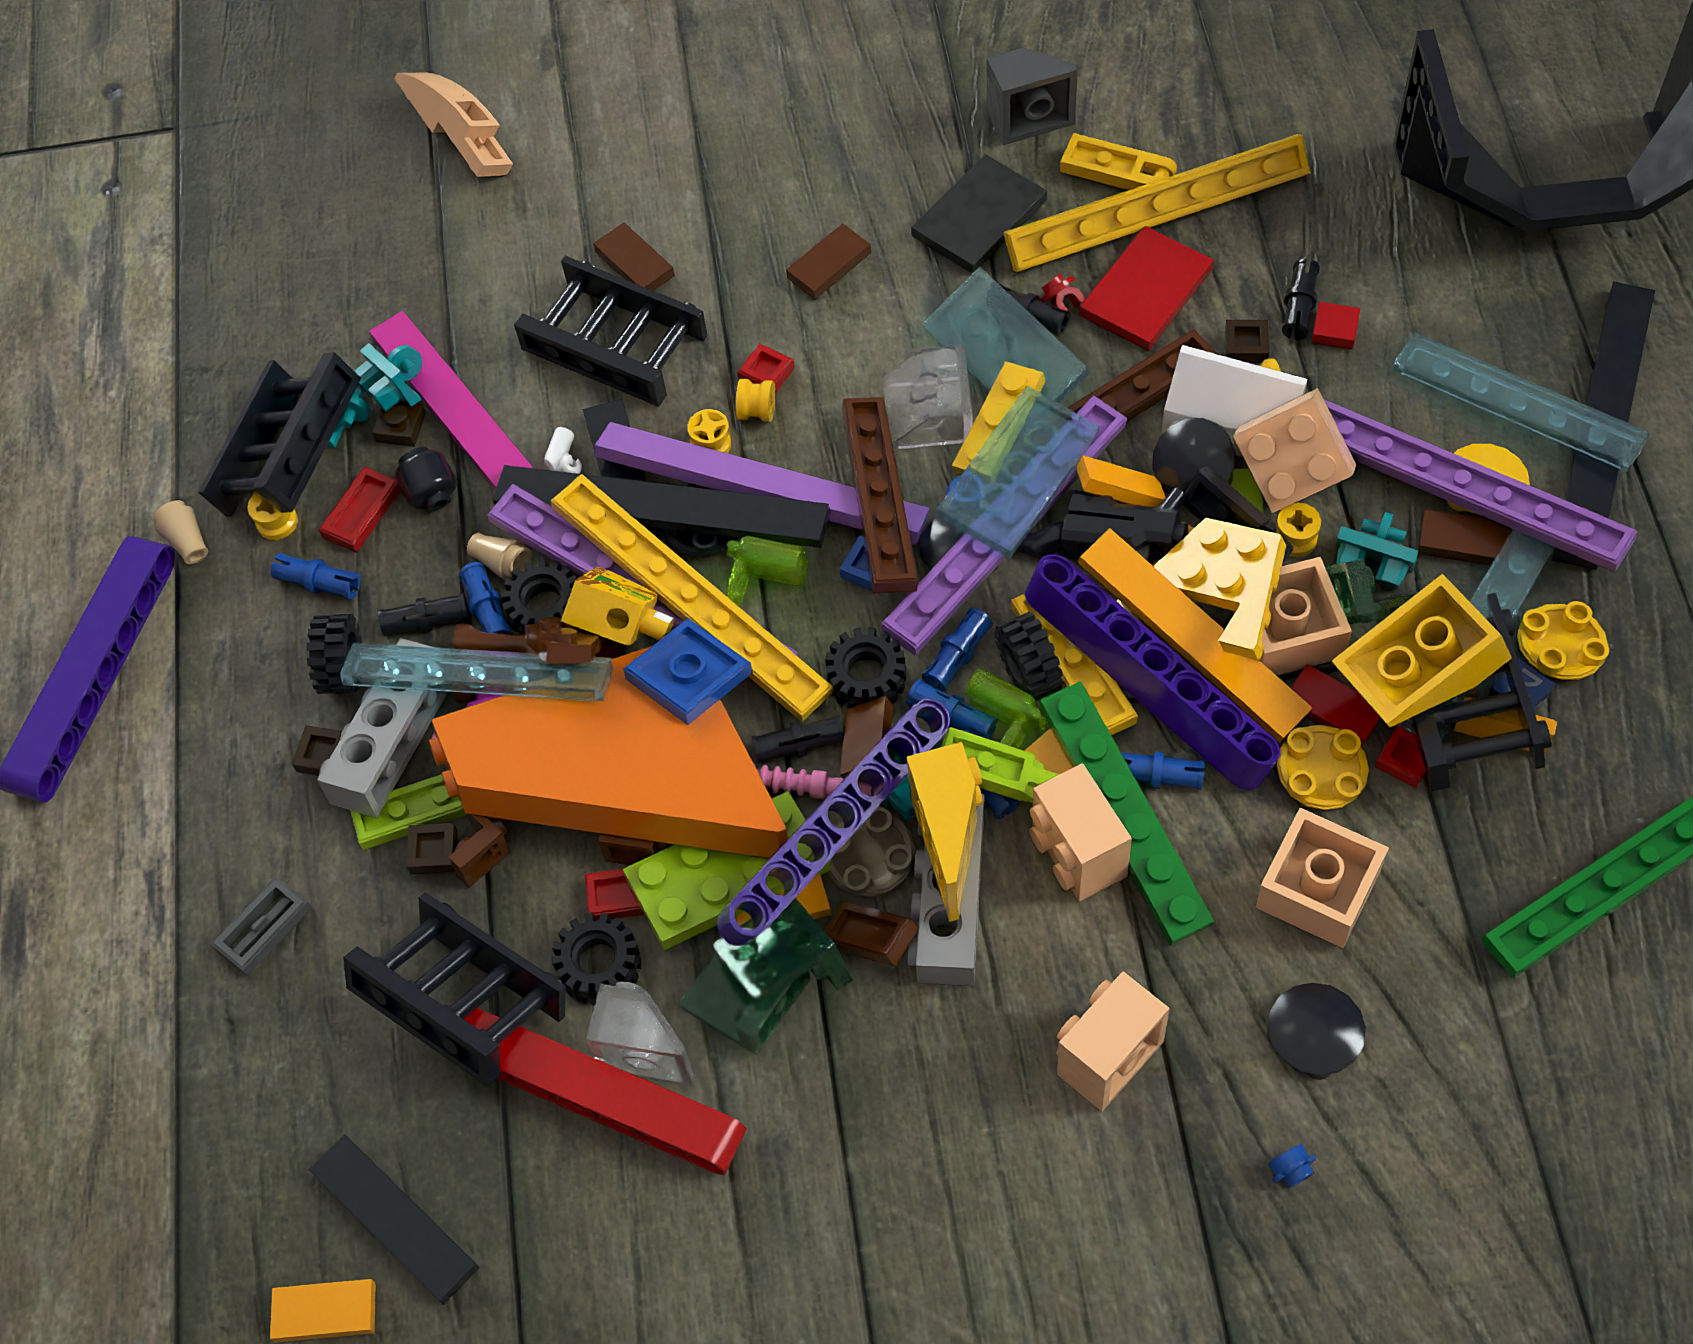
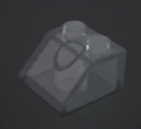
[883,345,973,450]
[586,982,696,1087]

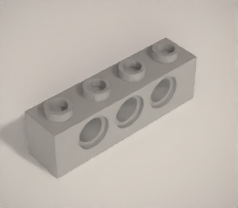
[317,638,453,818]
[908,794,985,986]

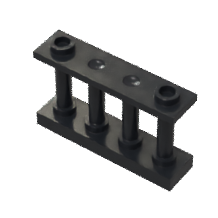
[514,255,708,407]
[198,352,361,517]
[1411,593,1552,792]
[343,893,566,1087]

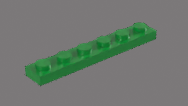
[1039,681,1214,946]
[1482,796,1693,979]

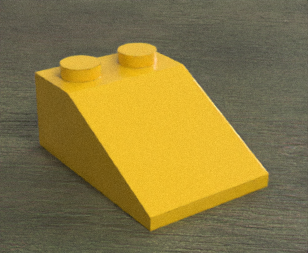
[1332,574,1512,728]
[906,742,983,922]

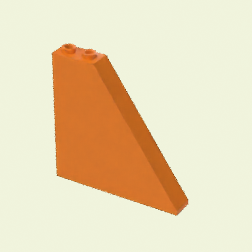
[428,646,788,858]

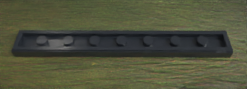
[1552,281,1655,570]
[492,465,831,548]

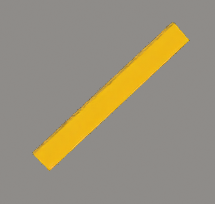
[1003,134,1311,272]
[551,474,833,722]

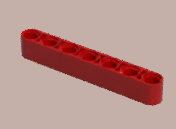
[451,1000,747,1175]

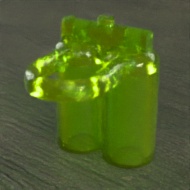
[726,536,809,607]
[965,668,1047,748]

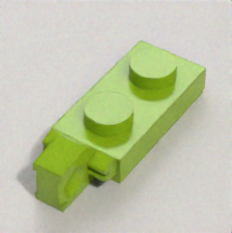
[941,727,1060,803]

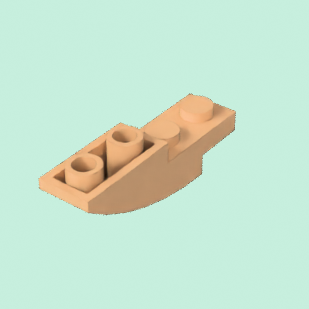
[394,72,513,177]

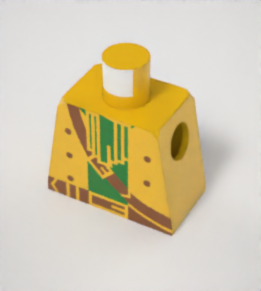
[561,566,674,645]

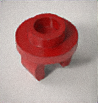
[1040,273,1085,311]

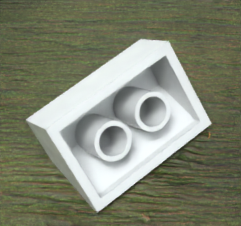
[1162,345,1308,457]

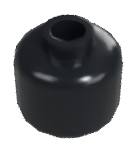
[395,446,457,512]

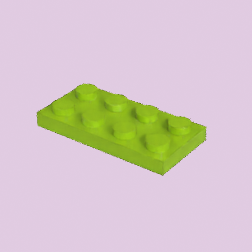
[623,791,831,950]

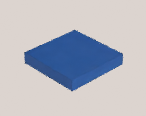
[623,619,752,725]

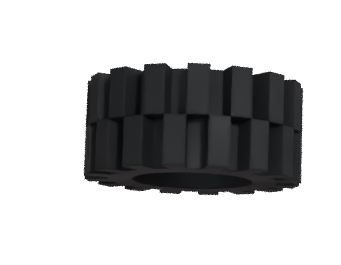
[501,559,577,635]
[994,612,1063,700]
[307,614,363,694]
[825,627,906,709]
[552,913,641,1006]

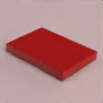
[1079,226,1214,351]

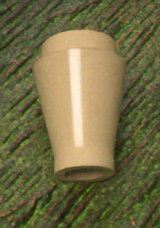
[154,500,208,564]
[467,533,532,580]

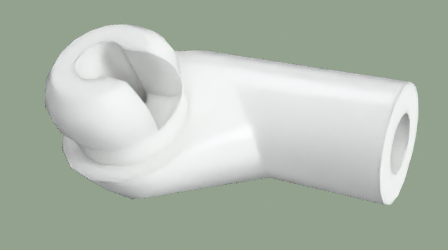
[544,427,582,474]

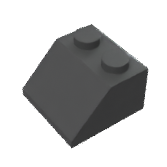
[987,47,1077,145]

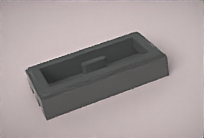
[211,877,312,976]

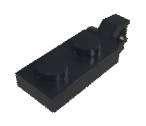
[1182,466,1294,562]

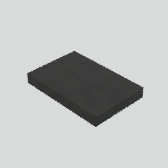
[911,154,1047,274]

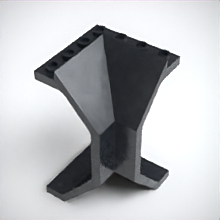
[1393,2,1693,231]

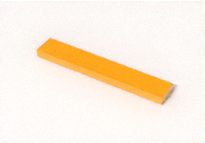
[1078,528,1312,743]

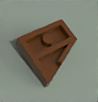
[524,617,609,664]

